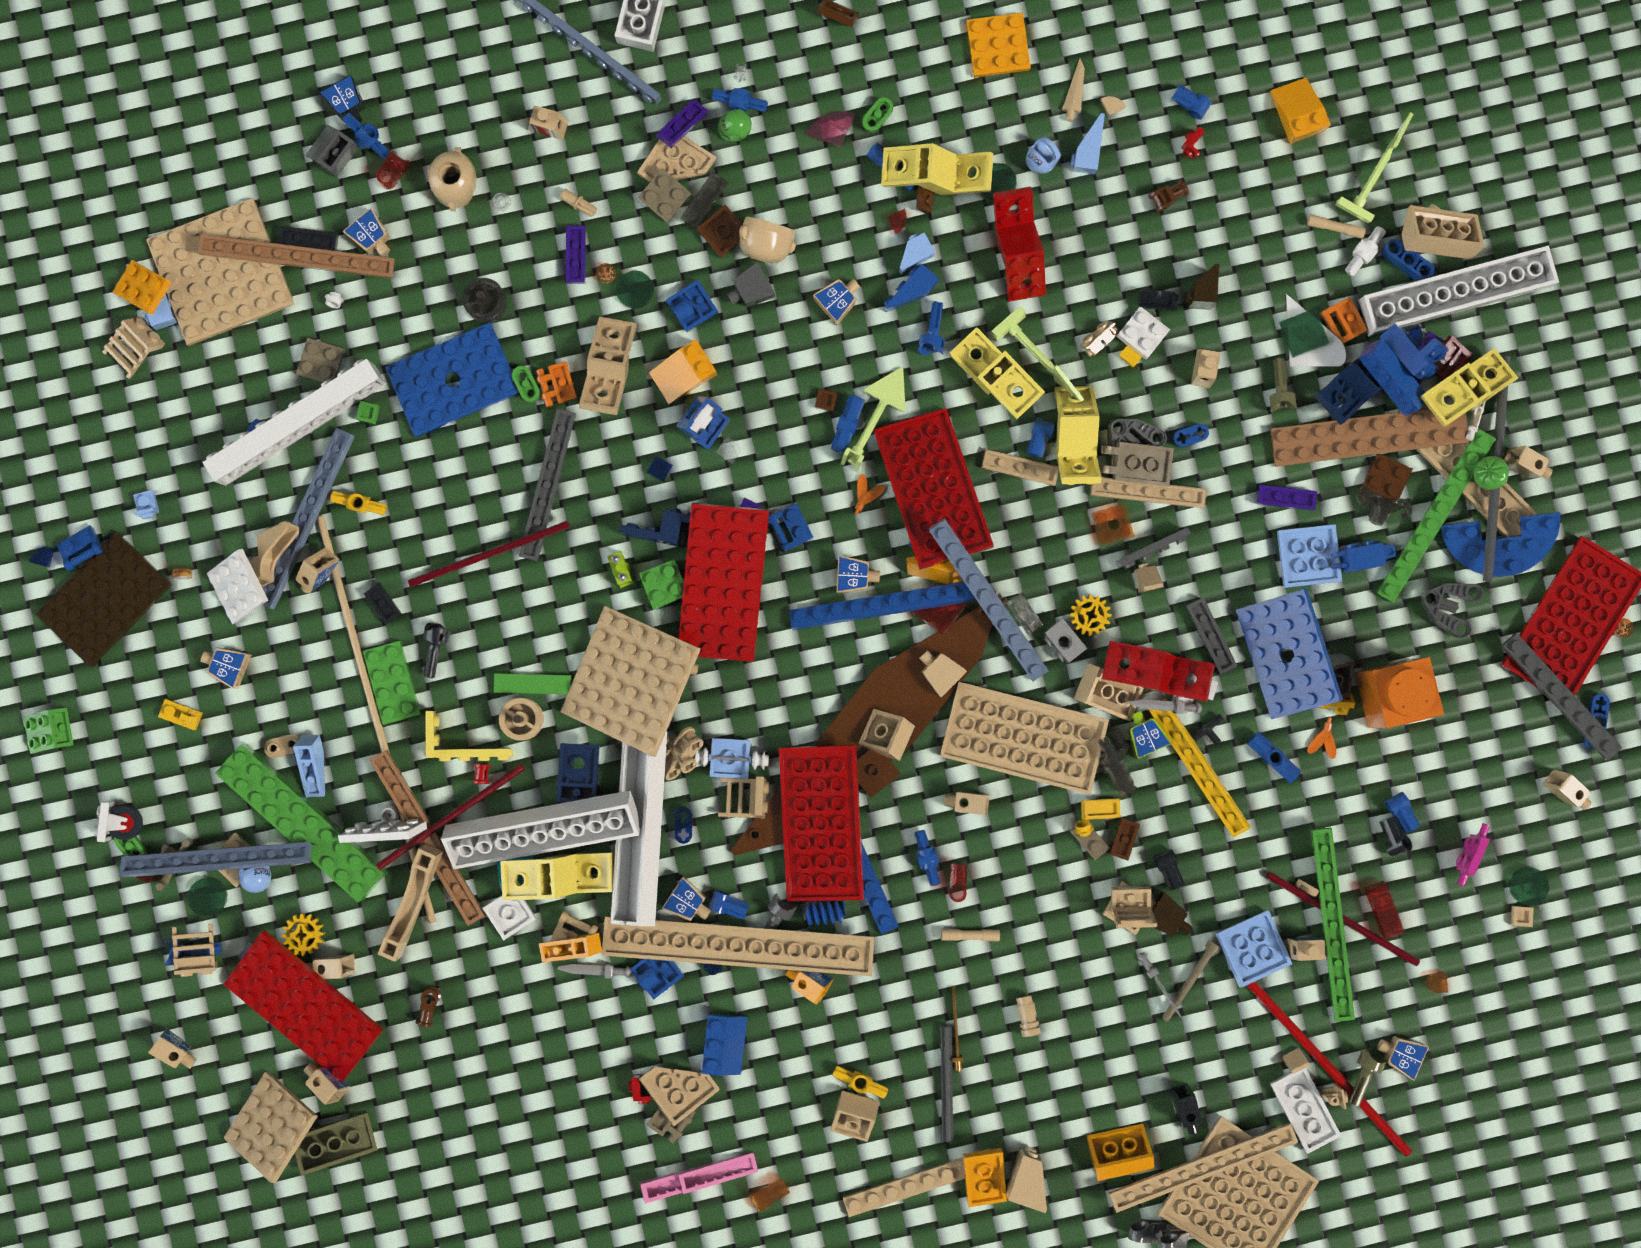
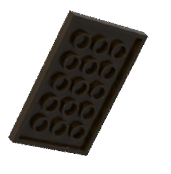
[36,532,173,667]

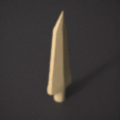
[1062,58,1085,122]

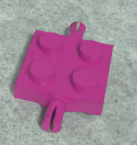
[1456,823,1491,887]

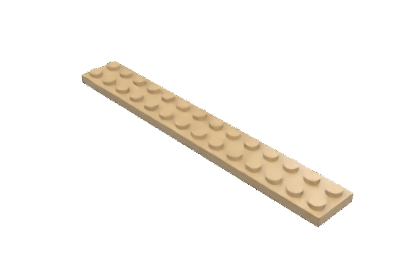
[601,917,875,976]

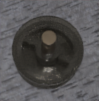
[462,278,507,323]

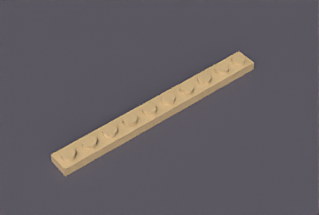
[1108,1123,1298,1213]

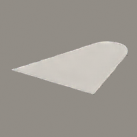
[1286,294,1346,366]

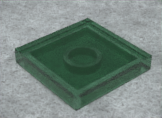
[1279,308,1329,358]

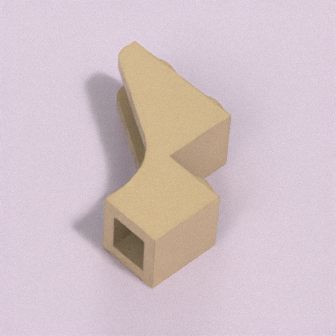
[249,521,299,587]

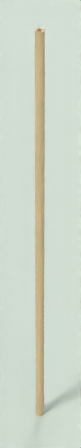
[317,516,437,924]

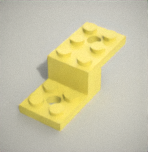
[949,327,1045,420]
[1420,348,1518,428]

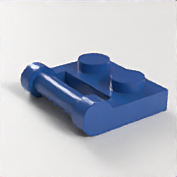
[768,503,813,553]
[57,525,103,571]

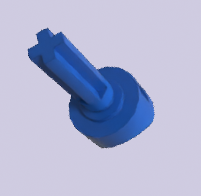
[918,301,945,356]
[164,939,221,966]

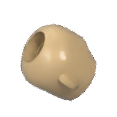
[428,147,477,211]
[739,217,796,263]

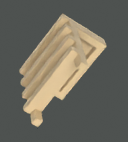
[103,317,165,379]
[718,777,769,819]
[1111,886,1157,928]
[172,924,217,977]

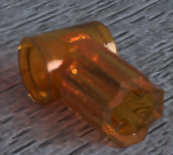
[748,1177,790,1213]

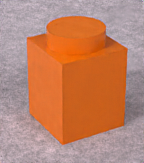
[1354,657,1444,729]

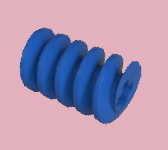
[806,900,845,926]

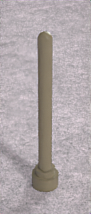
[1162,940,1222,1022]

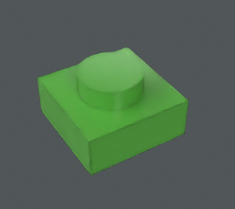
[356,401,380,425]

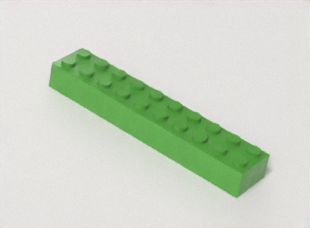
[215,744,389,902]

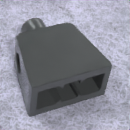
[727,262,775,307]

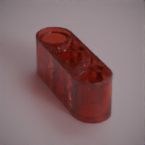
[1365,881,1404,940]

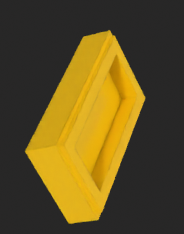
[1081,798,1121,820]

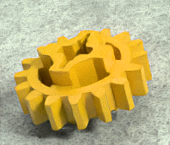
[1069,594,1112,636]
[281,913,325,956]

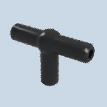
[1191,714,1223,745]

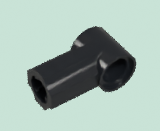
[1379,816,1412,857]
[1153,849,1185,891]

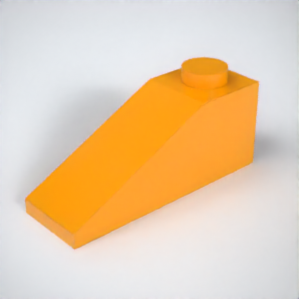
[539,933,602,963]

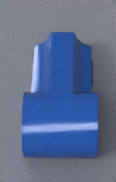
[1171,84,1212,120]
[1026,417,1055,458]
[1385,792,1420,833]
[708,890,749,920]

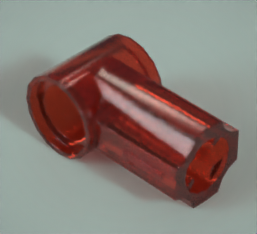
[948,864,968,902]

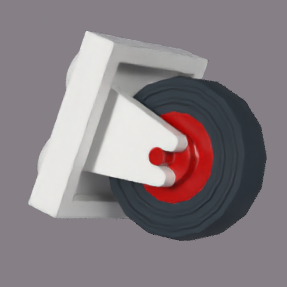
[94,800,143,842]

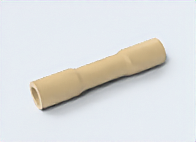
[1307,214,1366,239]
[941,929,1000,941]

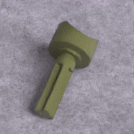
[1269,358,1297,413]
[1348,1049,1387,1107]

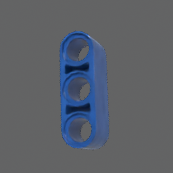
[1381,239,1434,281]

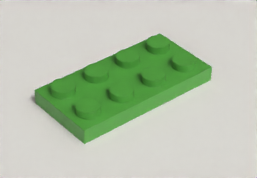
[363,641,421,725]

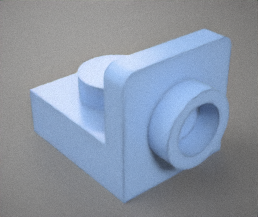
[133,490,159,519]

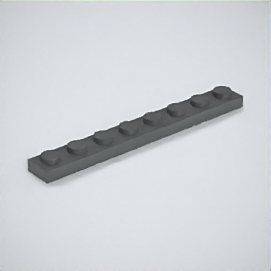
[519,409,576,561]
[1500,633,1622,760]

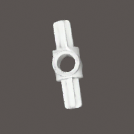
[1345,226,1386,276]

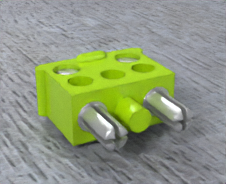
[607,551,634,588]

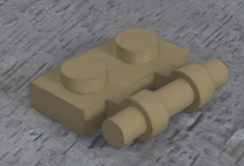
[647,1108,696,1144]

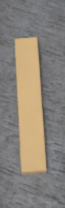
[1090,477,1207,508]

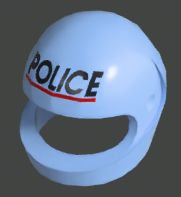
[1026,136,1061,174]
[239,866,271,893]

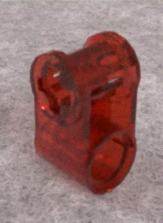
[376,151,410,190]

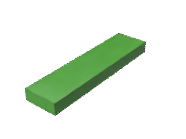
[494,673,572,695]

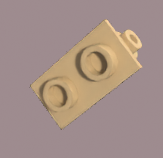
[1079,321,1119,357]
[1321,1082,1348,1109]

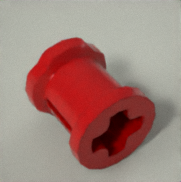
[472,763,491,784]

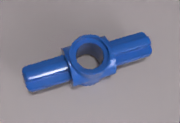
[712,88,768,112]
[343,113,390,159]
[914,830,941,886]

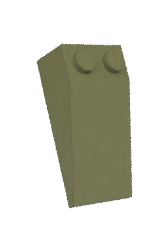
[294,1113,378,1176]

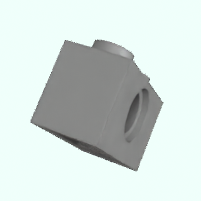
[1043,618,1087,663]

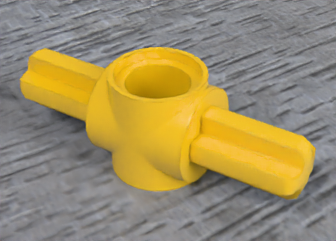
[330,491,387,515]
[833,1066,888,1098]

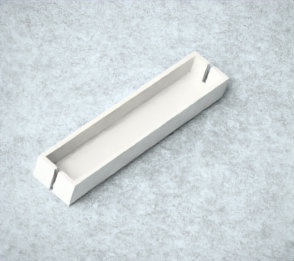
[610,731,667,926]

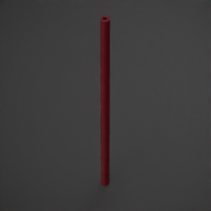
[408,520,570,587]
[375,764,526,870]
[1266,871,1420,967]

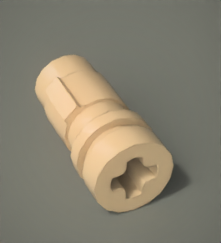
[1016,995,1041,1037]

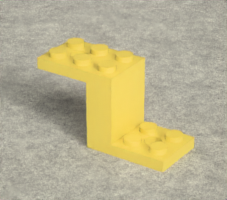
[881,143,993,195]
[1054,386,1101,485]
[500,852,614,900]

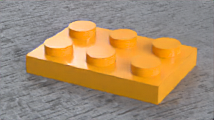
[113,260,172,315]
[963,1148,1007,1207]

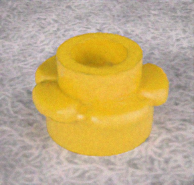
[1074,819,1093,837]

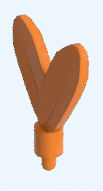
[854,474,886,515]
[1307,717,1337,759]

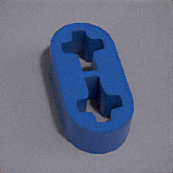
[1172,424,1209,448]

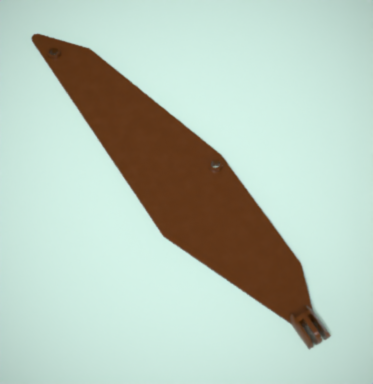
[732,588,1008,855]

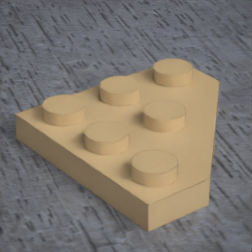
[637,136,716,182]
[639,1067,720,1126]

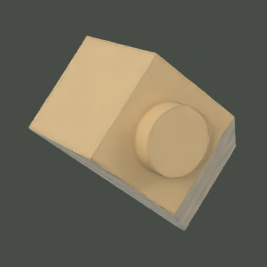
[1134,563,1164,593]

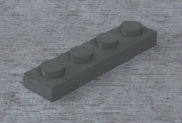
[1116,527,1191,569]
[1185,597,1237,675]

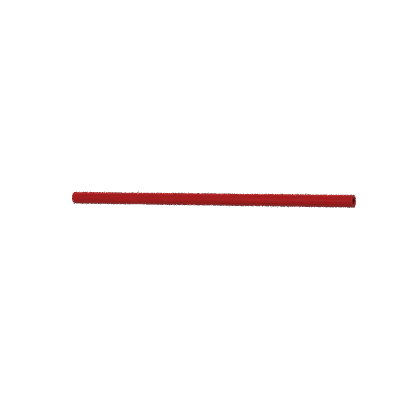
[1246,981,1412,1157]

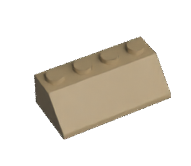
[1402,205,1485,259]

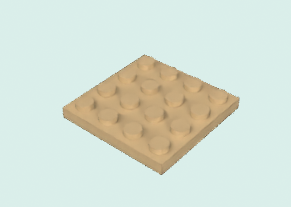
[224,1072,318,1183]

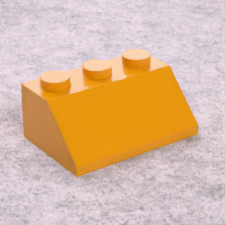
[1087,1124,1154,1181]

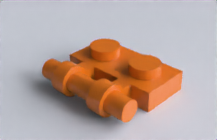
[536,361,577,407]

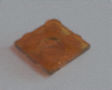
[1091,503,1134,546]

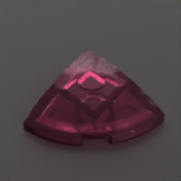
[806,111,855,148]

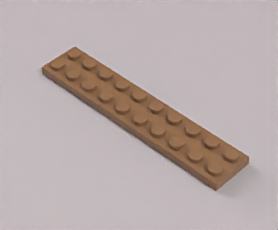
[1270,409,1469,467]

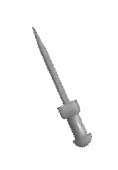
[1129,699,1202,714]
[1138,952,1182,1018]
[558,963,632,978]

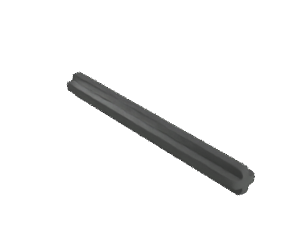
[940,1025,953,1142]

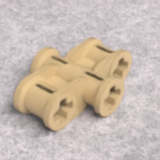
[664,727,703,780]

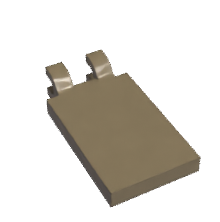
[1099,442,1174,486]

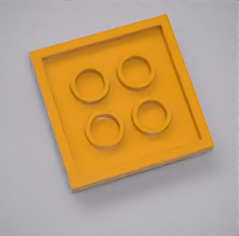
[966,13,1031,78]

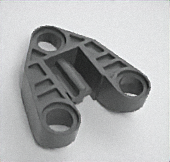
[1107,419,1167,456]
[1421,583,1483,638]
[1128,1219,1189,1248]

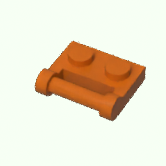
[1318,297,1368,344]

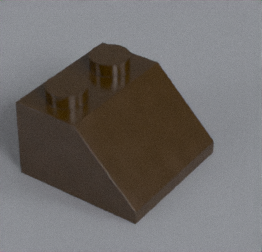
[1185,264,1219,310]

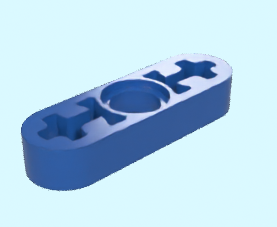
[1584,694,1610,749]

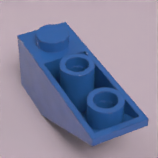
[884,264,939,312]

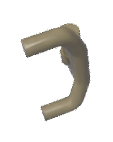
[156,838,193,891]

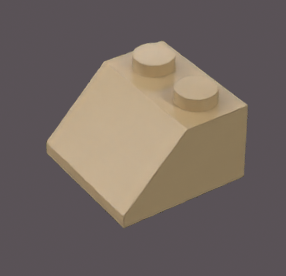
[858,709,915,761]
[830,1091,880,1142]

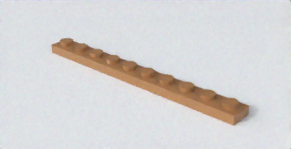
[198,234,395,279]
[369,750,485,926]

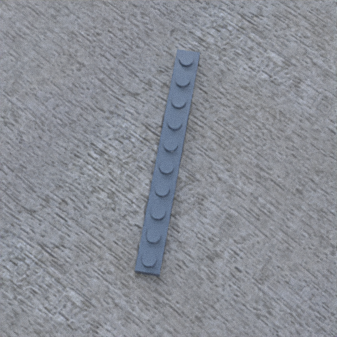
[513,0,662,105]
[262,428,355,610]
[928,518,1048,682]
[119,842,312,878]

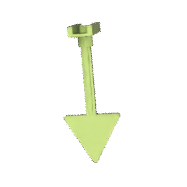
[1335,112,1413,224]
[992,306,1084,402]
[841,367,905,473]

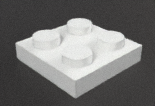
[1116,307,1170,360]
[483,896,537,941]

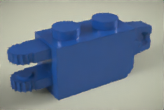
[1329,540,1396,573]

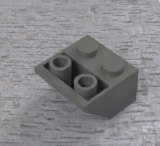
[305,125,359,178]

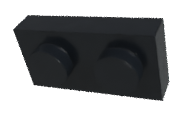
[363,583,402,625]

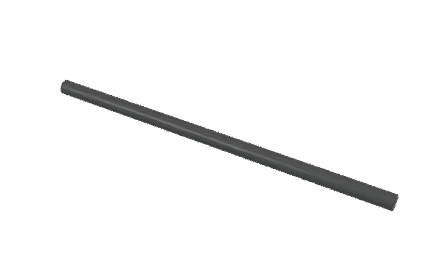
[1483,356,1511,582]

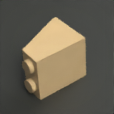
[1006,1146,1047,1213]

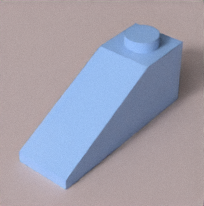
[1070,113,1105,175]
[293,735,325,797]

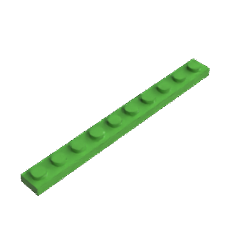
[1376,429,1496,603]
[1311,827,1355,1022]

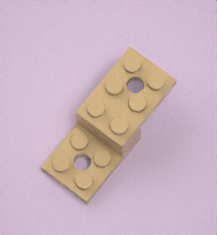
[579,317,637,415]

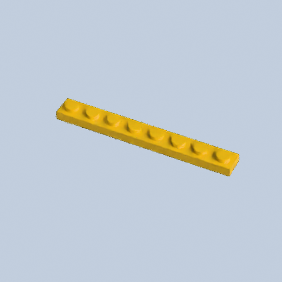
[1148,698,1251,838]

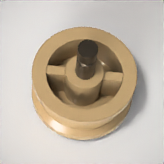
[499,698,544,740]

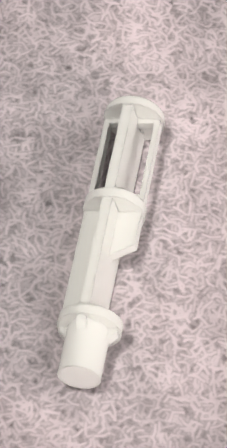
[1466,402,1485,441]

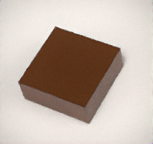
[815,389,837,412]

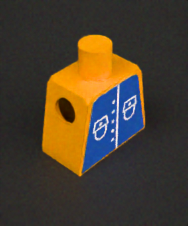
[786,970,834,1005]

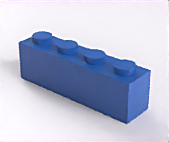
[1359,338,1425,416]

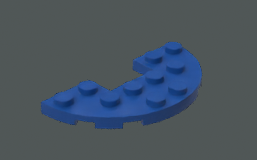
[1440,512,1561,577]

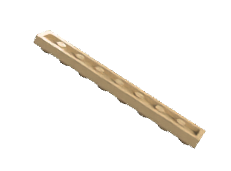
[843,1148,990,1217]

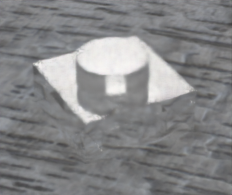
[716,437,743,464]

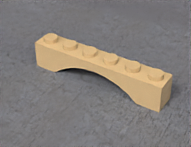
[378,844,443,962]

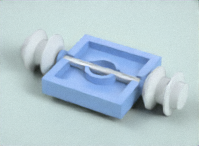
[692,738,769,779]

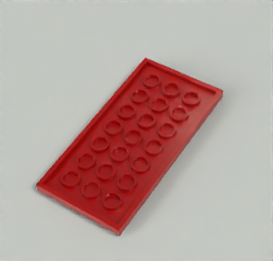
[873,408,994,570]
[678,503,769,662]
[1500,536,1641,696]
[779,745,864,901]
[223,930,384,1082]

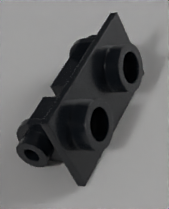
[1138,288,1179,311]

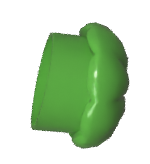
[1473,456,1509,490]

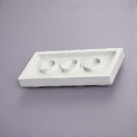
[338,819,427,843]
[1269,1068,1341,1154]

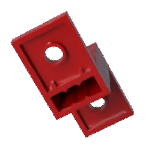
[993,186,1046,302]
[1102,641,1215,702]

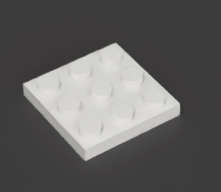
[207,549,268,624]

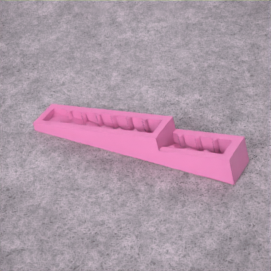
[640,1152,758,1204]

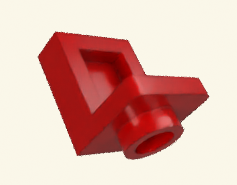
[1181,126,1205,160]
[628,1074,653,1104]

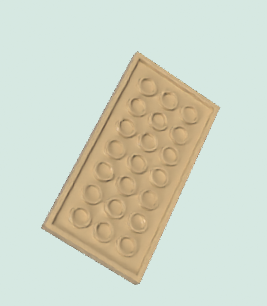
[940,682,1109,795]

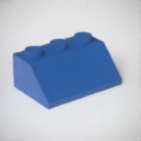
[701,1012,748,1076]

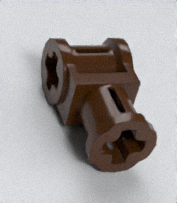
[1148,179,1189,213]
[415,986,441,1027]

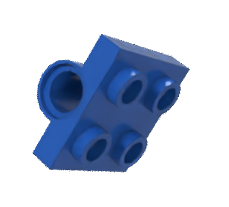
[666,280,719,333]
[631,959,685,1000]

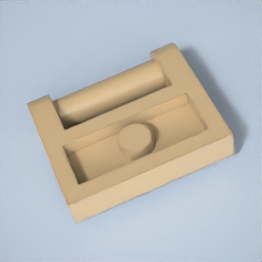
[550,911,599,959]

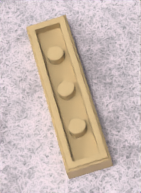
[981,449,1059,486]

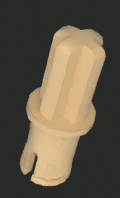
[560,189,597,217]

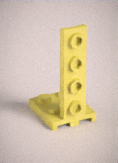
[426,711,513,761]

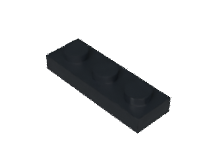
[278,226,339,251]

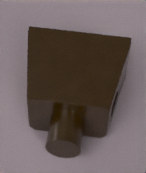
[1152,891,1192,936]

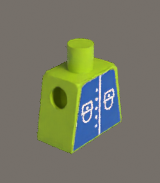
[1127,710,1171,759]

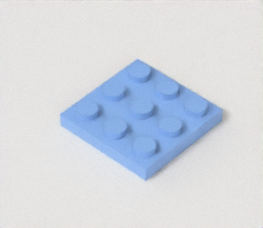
[1277,524,1342,588]
[1216,910,1292,987]

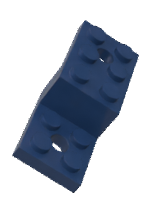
[1315,337,1405,425]
[620,508,690,547]
[556,743,600,844]

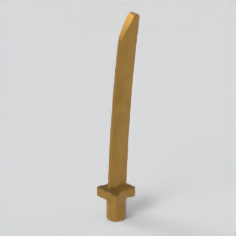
[952,986,963,1071]

